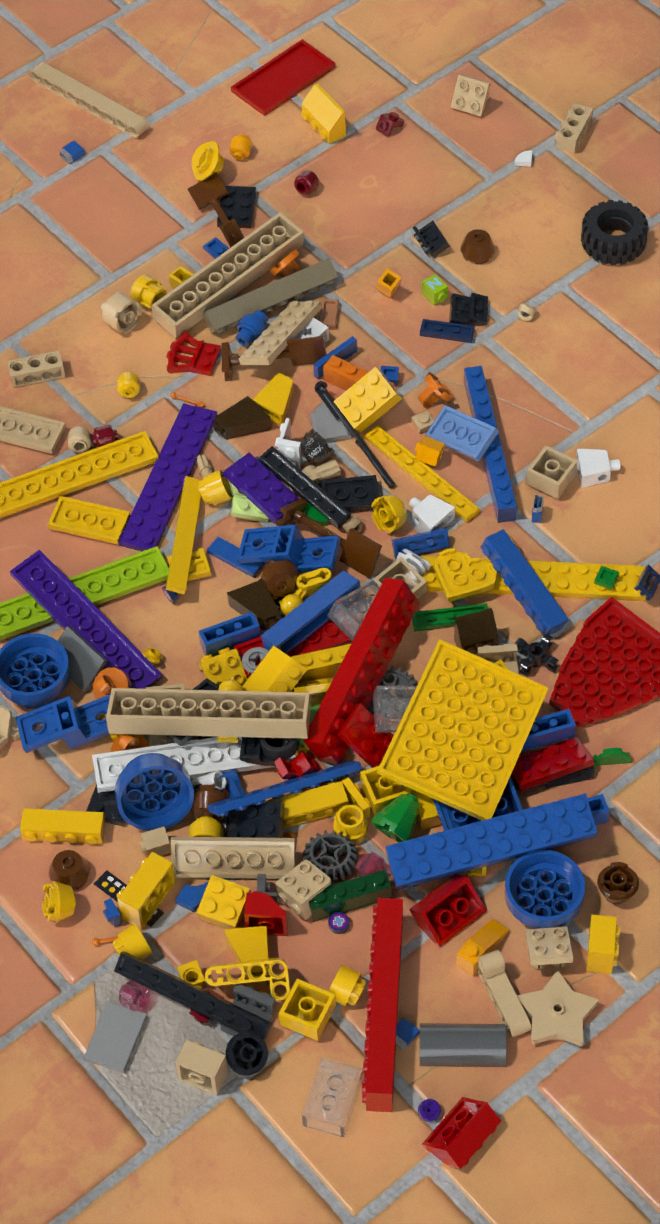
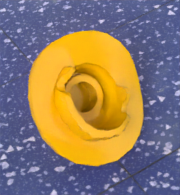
[192,141,224,181]

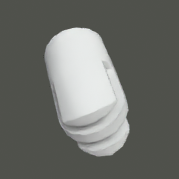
[396,549,431,575]
[191,771,226,791]

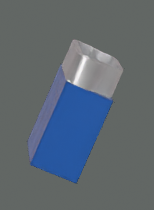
[59,140,85,164]
[531,494,544,523]
[396,1017,420,1051]

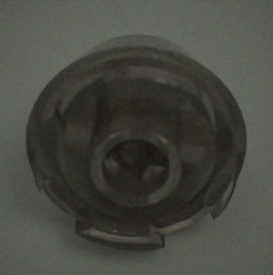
[301,428,335,465]

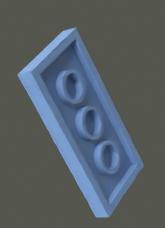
[425,405,499,462]

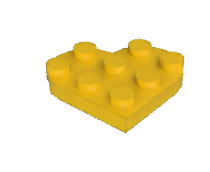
[434,548,497,602]

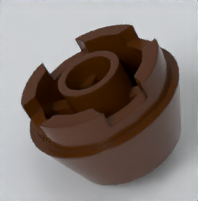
[461,229,495,264]
[261,559,299,597]
[192,785,230,821]
[49,850,90,889]
[597,862,639,904]

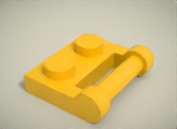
[166,547,211,582]

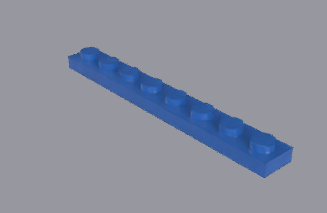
[207,761,362,817]

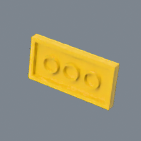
[47,496,130,545]

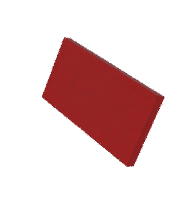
[231,39,336,116]

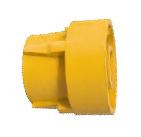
[130,274,167,309]
[333,804,368,845]

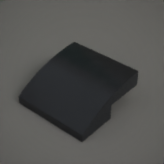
[449,293,488,326]
[239,737,285,766]

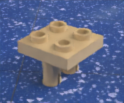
[451,74,491,116]
[525,926,573,969]

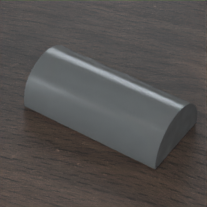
[419,1023,506,1067]

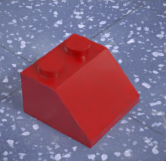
[244,891,288,937]

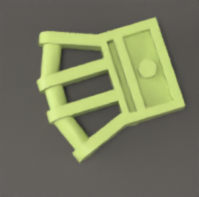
[227,480,269,523]

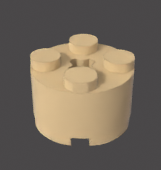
[101,291,142,333]

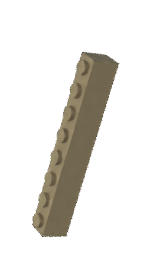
[203,258,338,334]

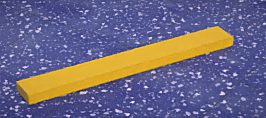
[365,426,480,523]
[166,476,201,594]

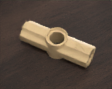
[284,460,341,494]

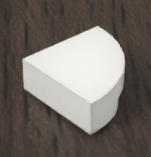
[514,150,532,167]

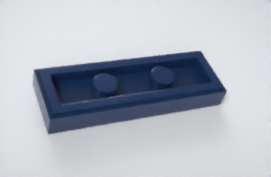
[420,319,475,343]

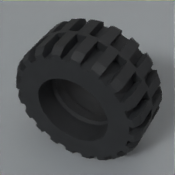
[581,200,648,265]

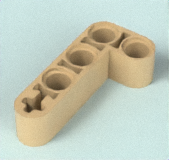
[477,949,531,1038]

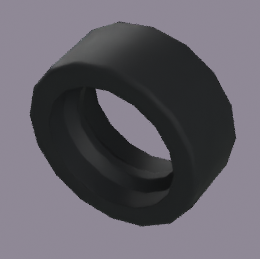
[260,737,299,761]

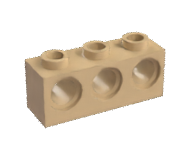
[555,103,593,153]
[7,350,65,388]

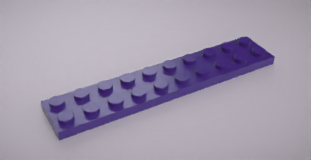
[118,403,218,552]
[10,549,162,689]

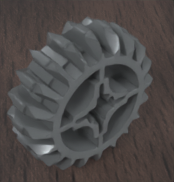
[303,829,358,883]

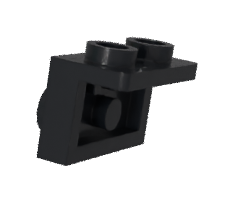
[413,220,450,258]

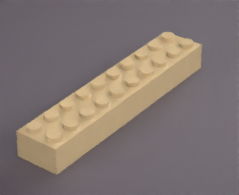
[152,212,304,339]
[106,688,311,739]

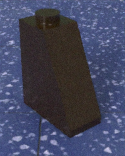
[214,396,271,440]
[227,579,281,631]

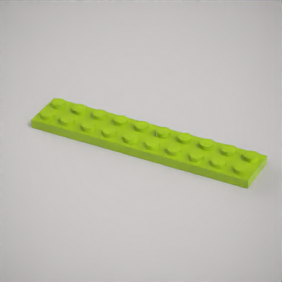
[0,546,169,641]

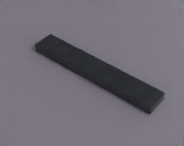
[259,446,351,528]

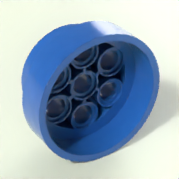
[0,633,70,708]
[115,753,194,831]
[505,850,585,929]

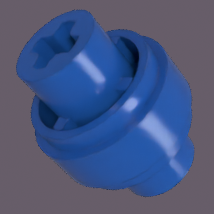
[235,310,268,347]

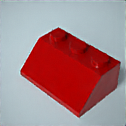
[409,874,487,947]
[421,1097,501,1169]

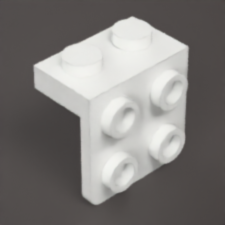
[275,418,302,470]

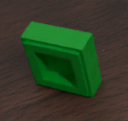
[594,566,619,590]

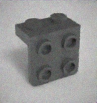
[221,984,276,1036]

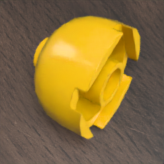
[371,495,407,533]

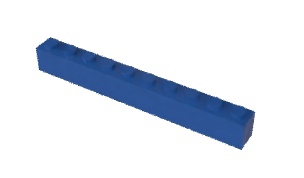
[464,366,517,523]

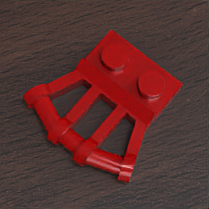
[166,331,221,376]

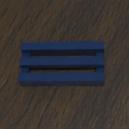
[634,565,660,601]

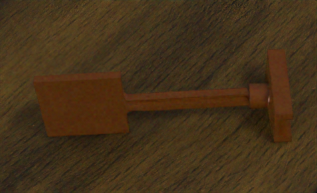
[188,172,245,248]
[222,336,327,381]
[276,498,382,579]

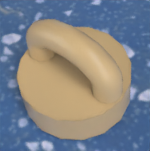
[517,303,536,321]
[342,515,362,533]

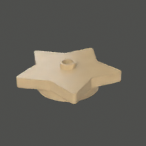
[517,972,598,1046]

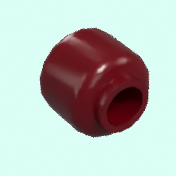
[294,170,319,195]
[91,425,119,448]

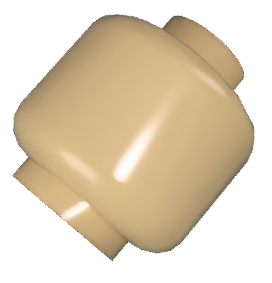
[68,426,91,453]

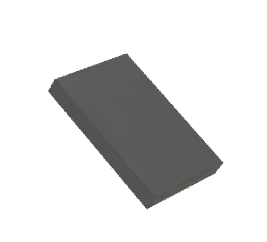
[58,626,108,692]

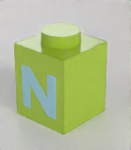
[421,274,448,306]

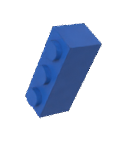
[198,612,260,656]

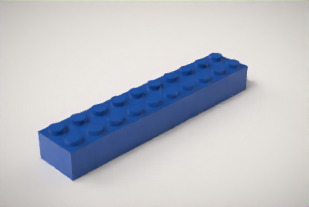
[386,793,598,890]

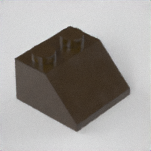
[454,608,499,655]

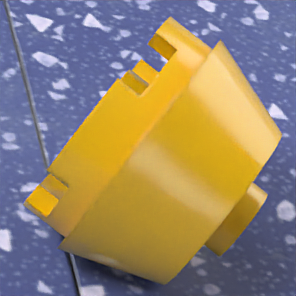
[42,881,76,923]

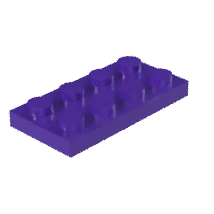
[223,452,299,523]

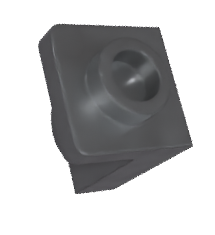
[257,874,278,904]

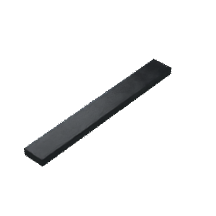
[114,951,272,1042]

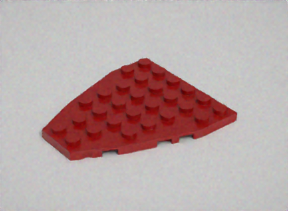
[549,597,660,727]

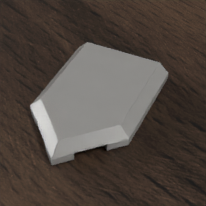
[310,401,352,444]

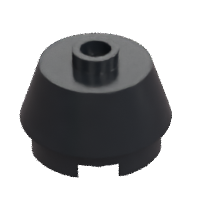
[225,1032,268,1075]

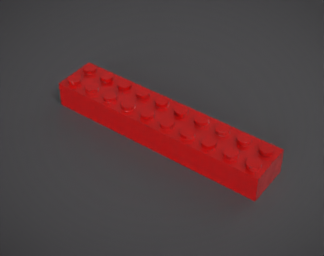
[302,578,420,765]
[362,898,403,1112]

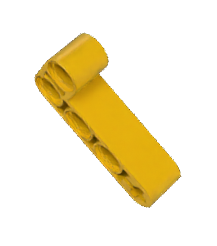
[205,958,290,1000]

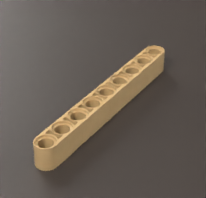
[29,62,149,138]

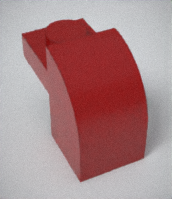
[274,752,320,781]

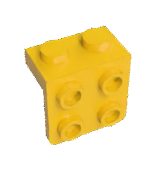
[197,647,247,686]

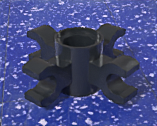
[515,634,558,676]

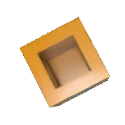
[376,268,401,298]
[414,436,445,467]

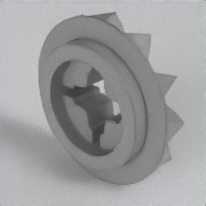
[242,647,269,674]

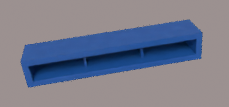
[480,529,568,636]
[261,570,362,654]

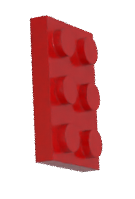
[337,703,394,768]

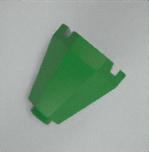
[371,793,420,843]

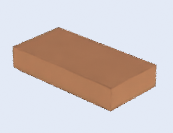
[319,299,339,330]

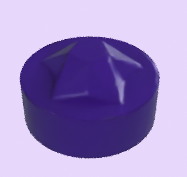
[418,1099,441,1122]

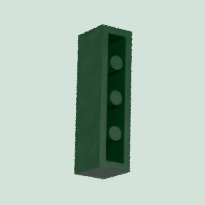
[308,869,392,922]

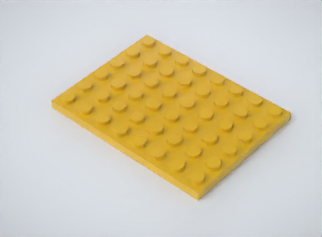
[377,639,549,821]

